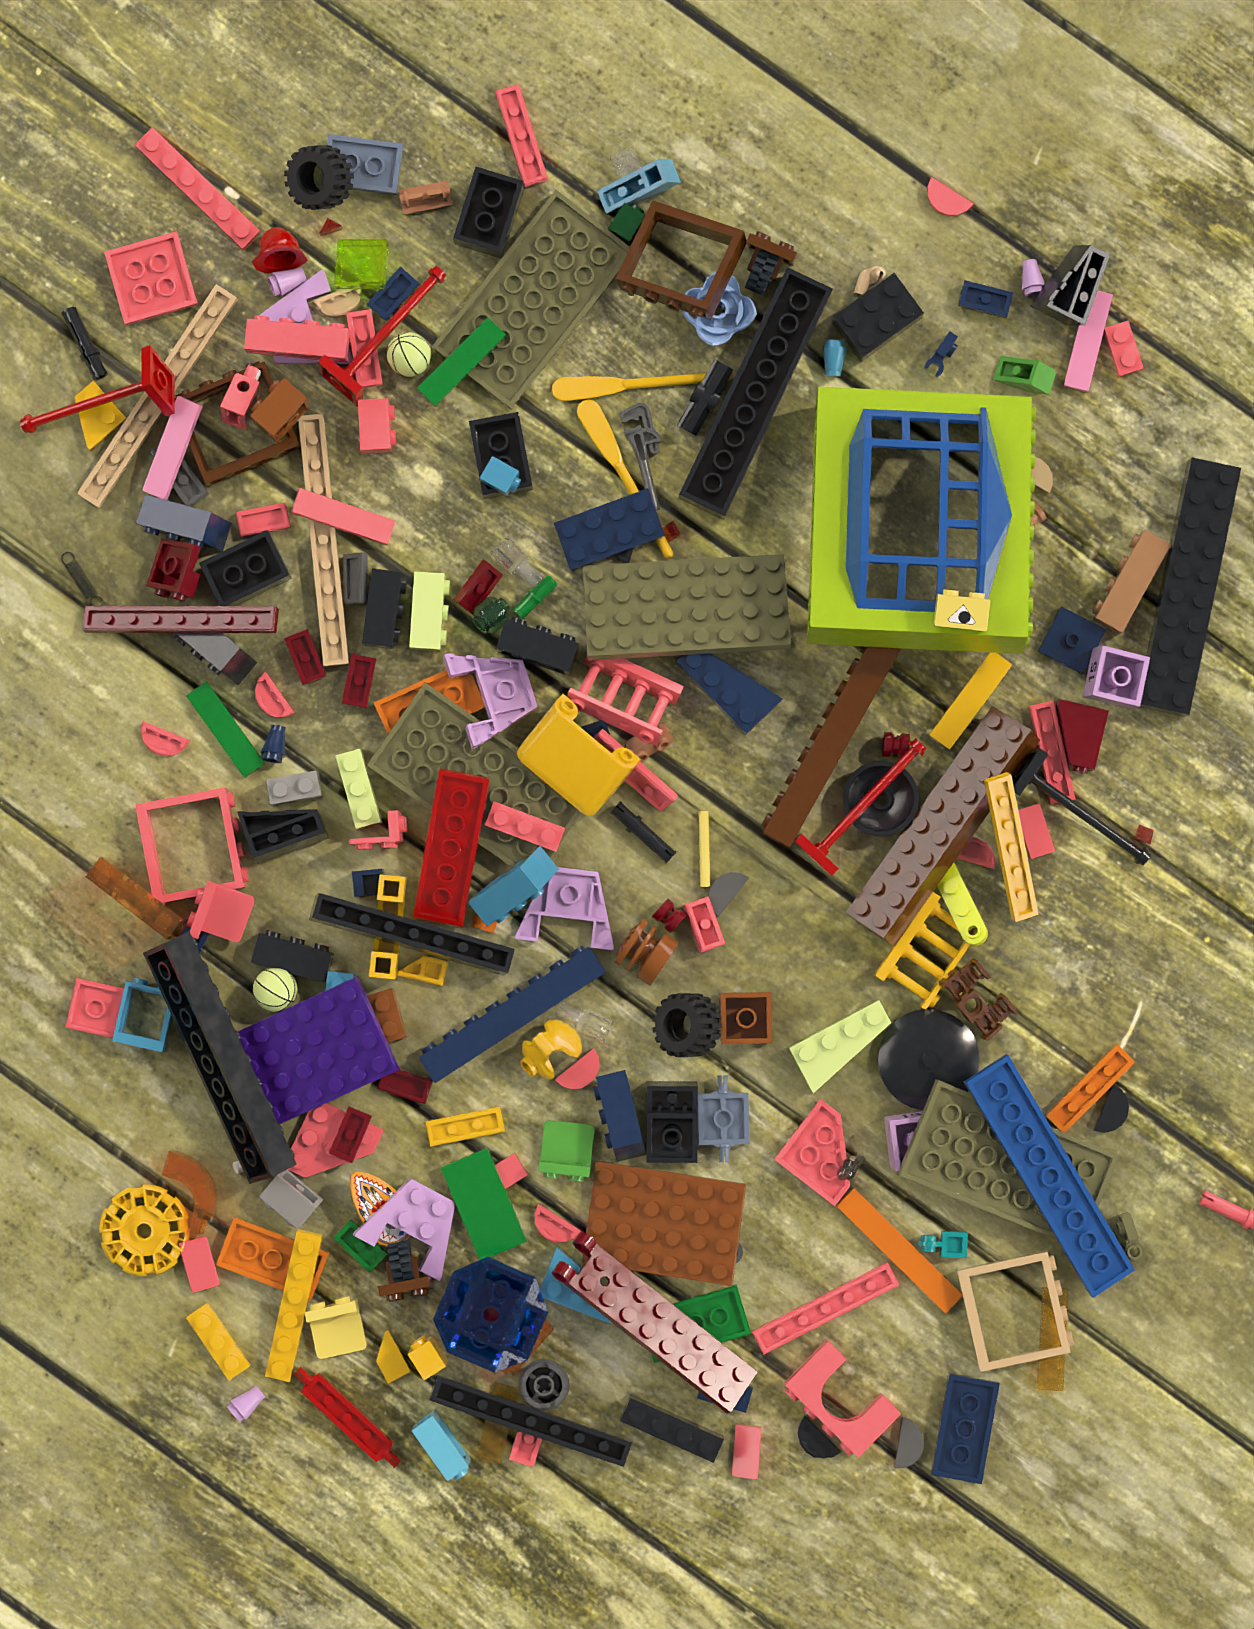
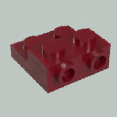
[146,538,201,602]

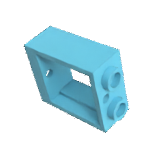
[412,1410,471,1481]

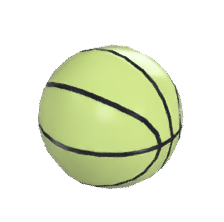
[387,332,431,377]
[253,968,298,1012]

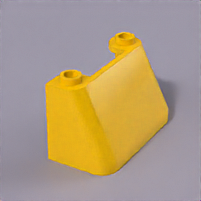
[517,694,641,816]

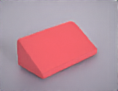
[682,896,725,953]
[178,1236,220,1293]
[732,1424,762,1480]

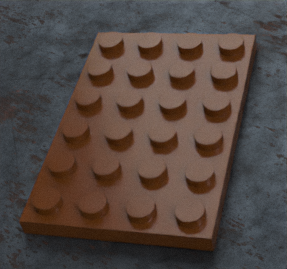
[582,1161,747,1286]

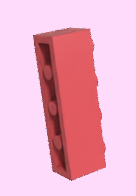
[244,316,350,363]

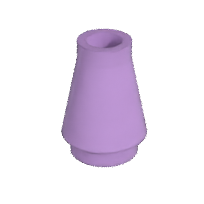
[1022,259,1045,299]
[267,267,307,296]
[227,1386,265,1422]

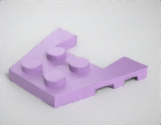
[260,270,353,365]
[443,653,538,749]
[515,867,614,950]
[353,1178,455,1281]

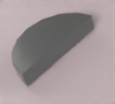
[709,872,749,917]
[894,1417,924,1468]

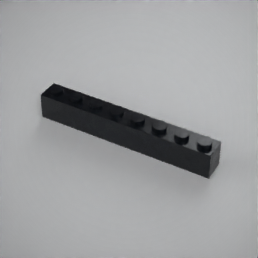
[309,893,515,976]
[429,1375,632,1467]

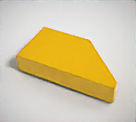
[397,956,449,986]
[376,1329,411,1384]

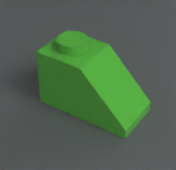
[993,356,1057,395]

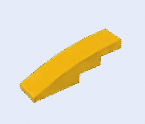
[929,653,1012,750]

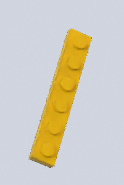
[984,772,1038,922]
[265,1229,323,1382]

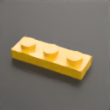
[186,1302,251,1380]

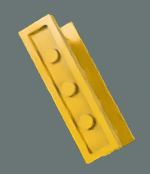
[874,892,978,1010]

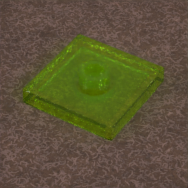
[334,239,389,289]

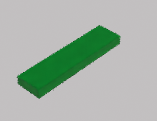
[417,317,506,407]
[186,681,266,778]

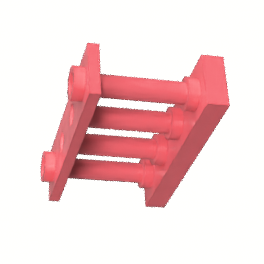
[567,654,684,746]

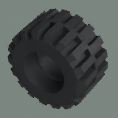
[284,145,354,210]
[652,993,722,1057]

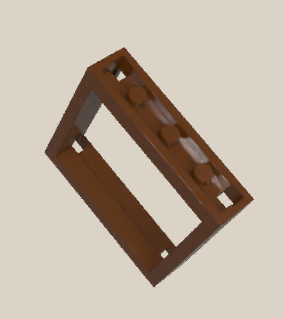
[616,200,747,320]
[175,361,301,487]

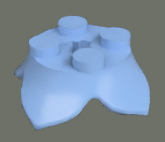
[682,272,757,346]

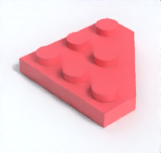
[774,1099,850,1206]
[288,1103,384,1178]

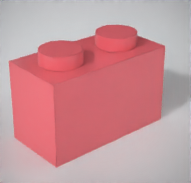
[358,398,396,454]

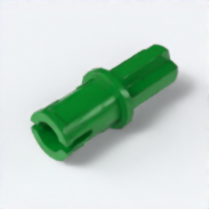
[512,575,558,620]

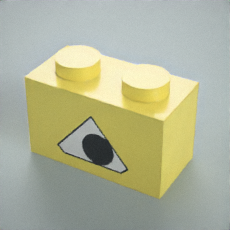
[933,589,990,631]

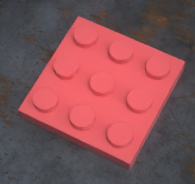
[104,231,198,326]

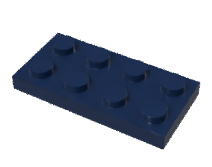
[554,488,666,571]
[931,1373,1000,1484]

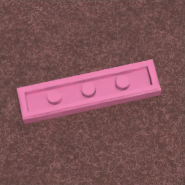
[1063,291,1113,392]
[142,396,203,500]

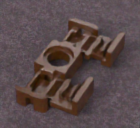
[939,958,1018,1041]

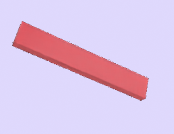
[752,1262,899,1355]

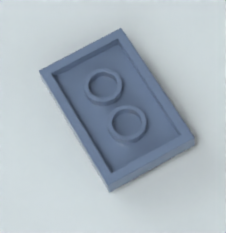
[322,134,404,195]

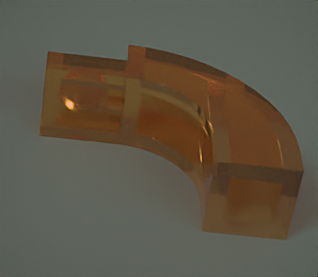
[162,1150,218,1239]

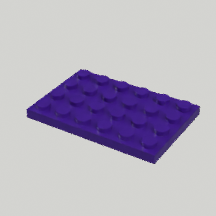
[238,976,400,1124]

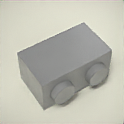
[266,771,323,806]
[259,1169,323,1229]

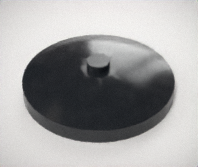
[877,1009,980,1110]

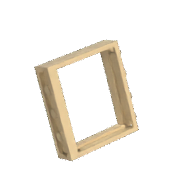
[957,1250,1074,1372]

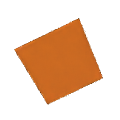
[471,912,497,933]

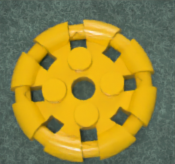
[99,1184,191,1277]

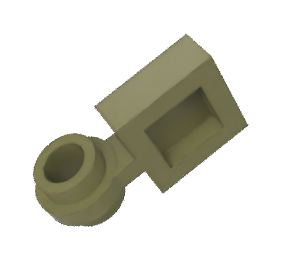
[1116,1212,1144,1262]

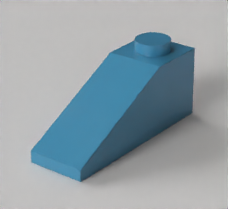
[597,159,681,214]

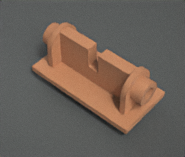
[399,181,453,215]
[623,722,675,763]

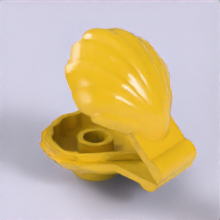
[520,1019,582,1080]

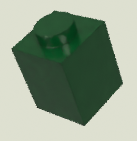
[608,203,645,246]

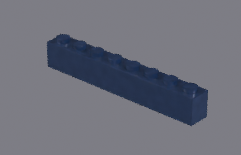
[419,945,606,1083]

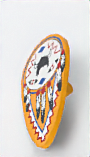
[350,1171,411,1246]

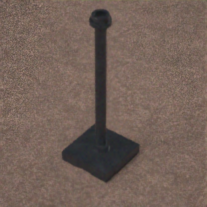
[1012,748,1151,866]

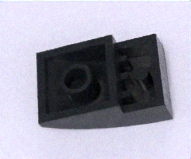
[646,1081,698,1163]

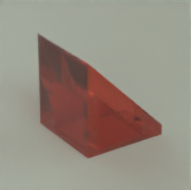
[319,218,343,236]
[663,521,681,543]
[1134,824,1154,845]

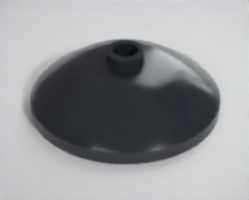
[843,761,919,837]

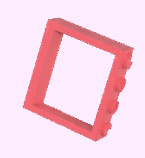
[135,787,249,905]

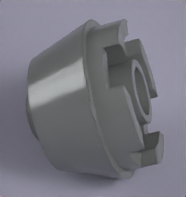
[518,1359,570,1411]

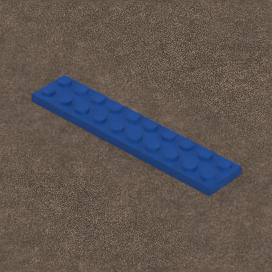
[963,1054,1135,1298]

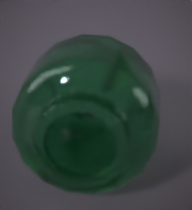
[473,596,510,634]

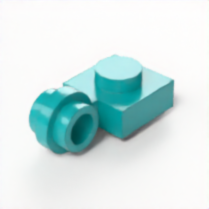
[918,1231,968,1258]

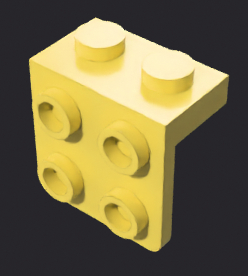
[304,1296,367,1359]

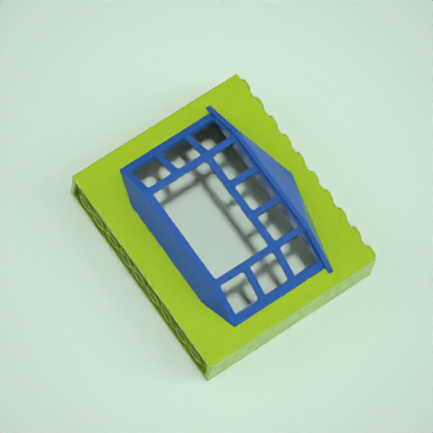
[807,387,1036,654]

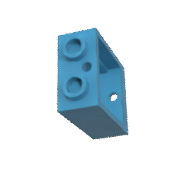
[112,977,173,1052]

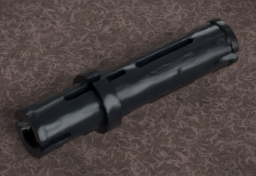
[61,306,108,381]
[610,801,676,863]

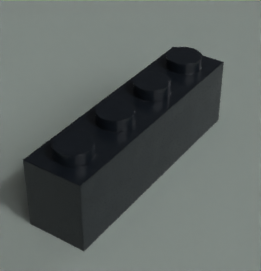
[620,1394,724,1463]

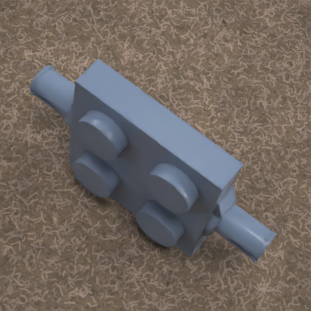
[698,1075,750,1162]

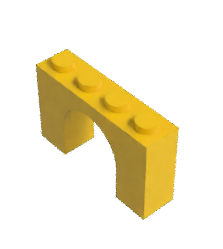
[369,874,407,979]

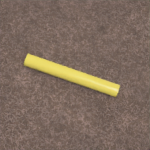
[698,811,710,887]

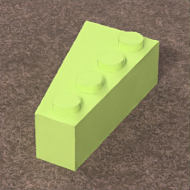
[788,1000,891,1093]

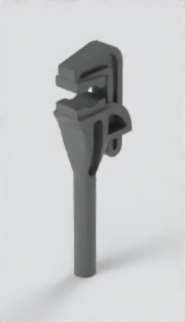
[620,403,662,510]

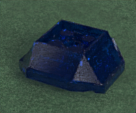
[433,1256,549,1373]

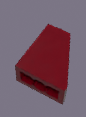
[1055,699,1109,774]

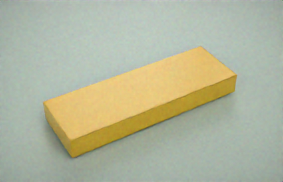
[425,1107,505,1147]

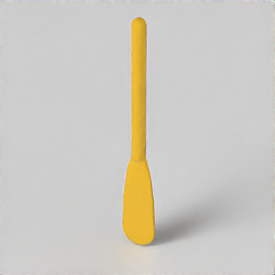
[552,373,732,401]
[577,399,673,559]

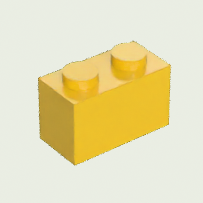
[407,1335,448,1380]

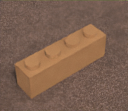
[1092,530,1171,635]

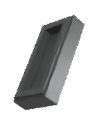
[343,552,368,605]

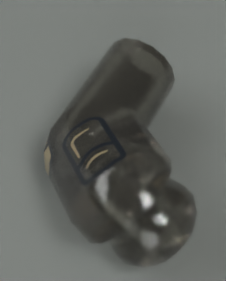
[837,1154,865,1181]

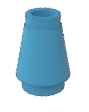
[823,340,848,376]

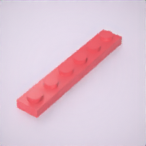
[135,127,261,251]

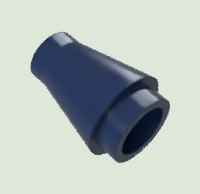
[261,725,286,763]

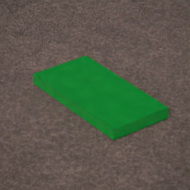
[441,1147,527,1261]
[651,1284,751,1363]

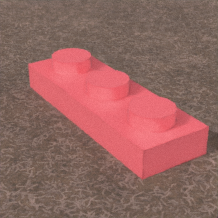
[346,309,383,388]
[485,801,565,852]

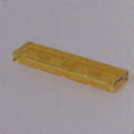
[1037,1287,1069,1391]

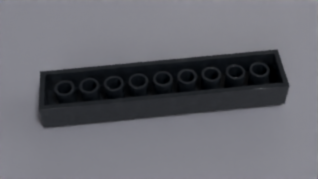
[678,267,833,520]
[1140,457,1241,717]
[143,932,297,1184]

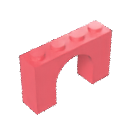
[784,1339,901,1458]

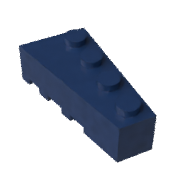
[676,654,783,736]

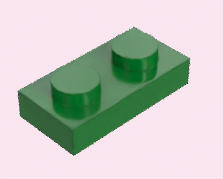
[333,1219,388,1273]

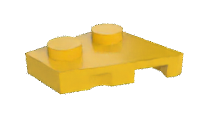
[74,381,127,451]

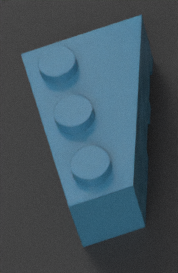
[468,846,559,926]
[538,1245,610,1323]

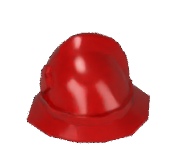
[252,227,308,274]

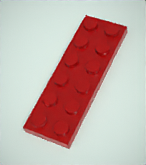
[413,768,490,927]

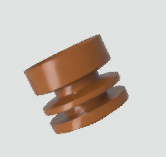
[614,919,679,986]

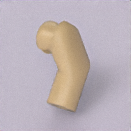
[853,266,886,297]

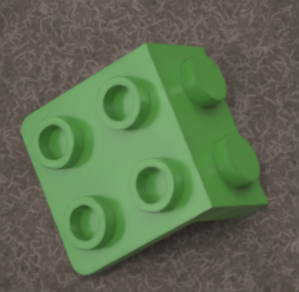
[538,1120,595,1181]

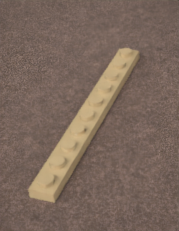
[77,284,238,509]
[298,413,349,667]

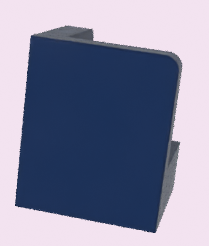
[352,869,384,897]

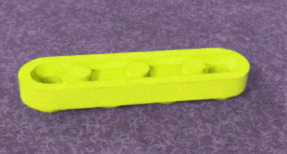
[937,862,988,946]

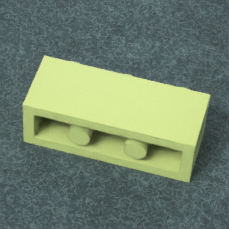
[409,572,450,651]
[336,749,382,830]

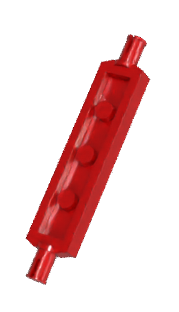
[293,1367,401,1468]

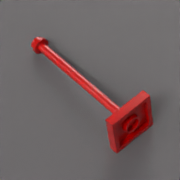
[318,266,446,407]
[20,345,175,433]
[794,738,927,876]

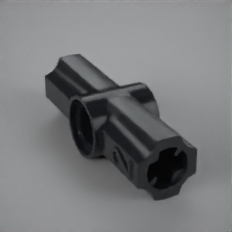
[677,359,733,436]

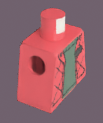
[220,366,261,431]

